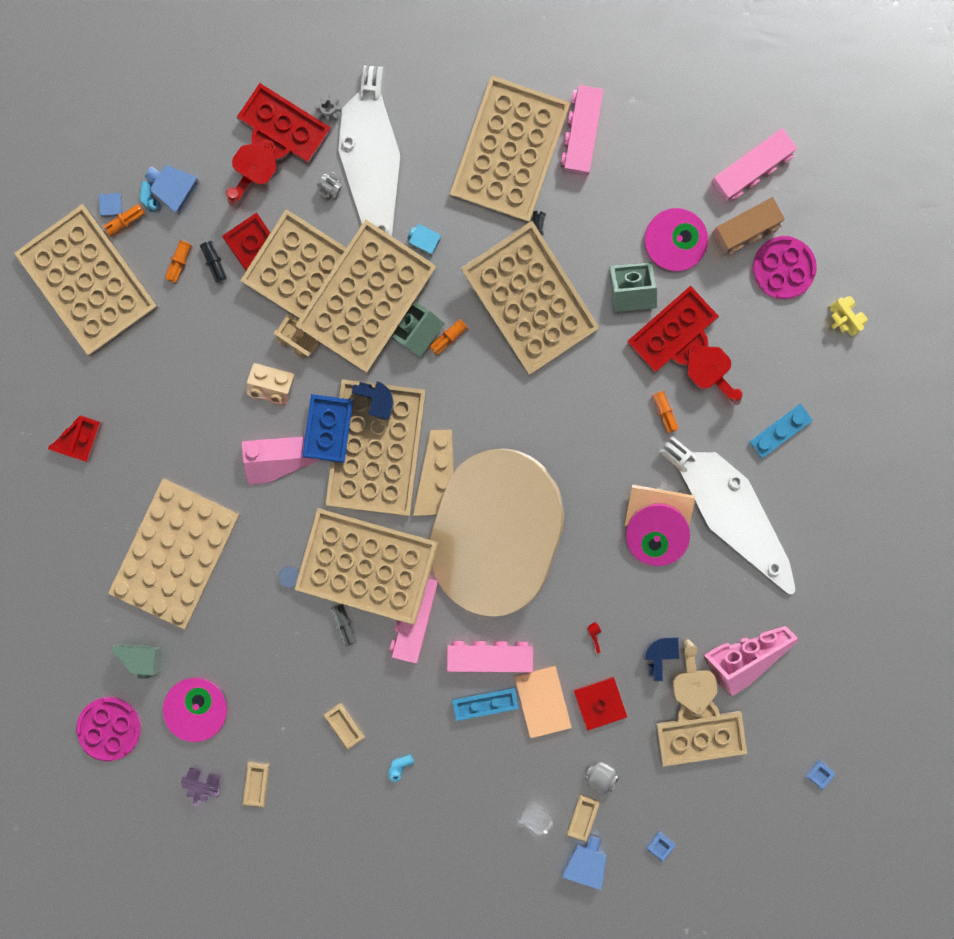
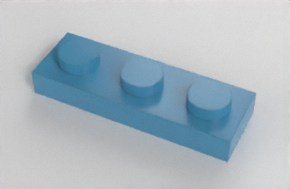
[749,403,813,459]
[452,687,519,721]

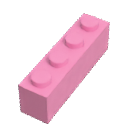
[561,85,604,176]
[712,128,797,201]
[389,578,438,664]
[447,641,533,672]

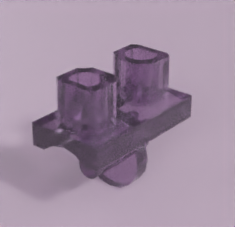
[181,768,220,806]

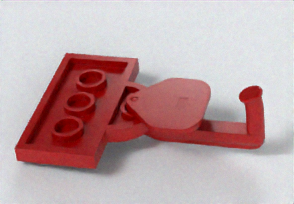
[226,83,331,207]
[627,285,743,405]

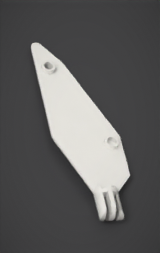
[338,65,400,236]
[659,436,795,594]

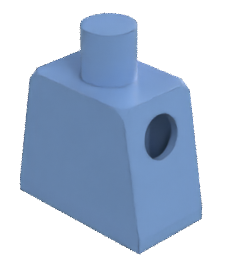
[145,165,200,215]
[561,835,606,890]

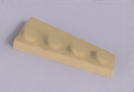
[413,429,453,516]

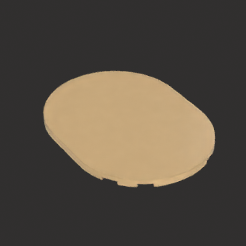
[430,449,564,616]

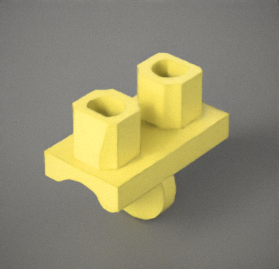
[829,296,868,337]

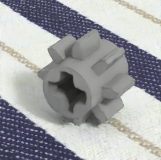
[315,94,342,122]
[316,172,343,199]

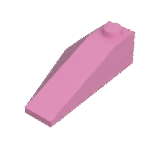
[242,437,320,485]
[704,626,798,696]

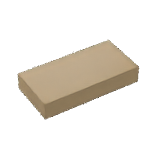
[323,703,365,750]
[243,762,269,808]
[566,795,600,842]

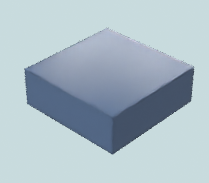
[99,193,122,217]
[806,760,836,790]
[646,831,676,862]

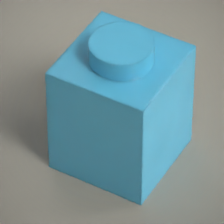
[407,224,441,256]

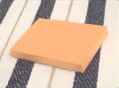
[624,485,695,527]
[514,666,571,739]

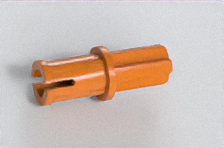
[103,204,144,237]
[165,240,192,283]
[429,319,468,355]
[652,391,679,433]

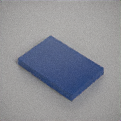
[302,394,354,463]

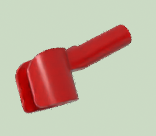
[587,622,602,653]

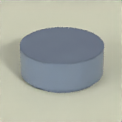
[279,566,299,588]

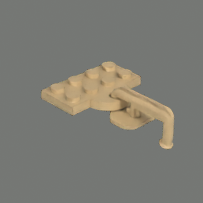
[656,639,747,767]

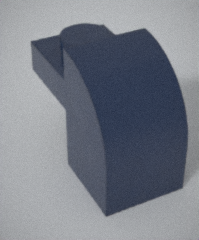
[352,381,394,420]
[643,637,679,681]

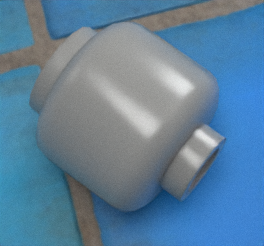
[586,762,619,794]

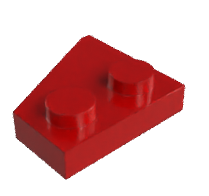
[48,415,102,462]

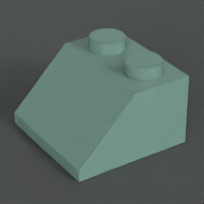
[610,262,657,312]
[391,302,445,357]
[112,644,162,679]

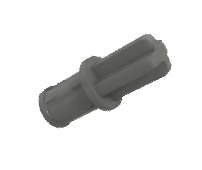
[330,604,356,646]

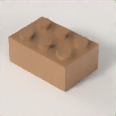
[712,197,785,256]

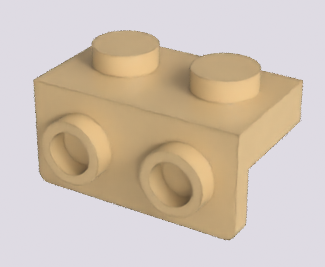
[273,313,320,358]
[246,363,294,405]

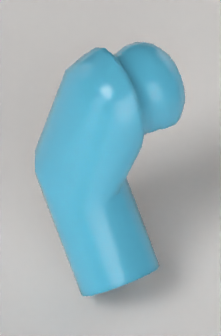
[139,181,160,211]
[388,754,414,782]

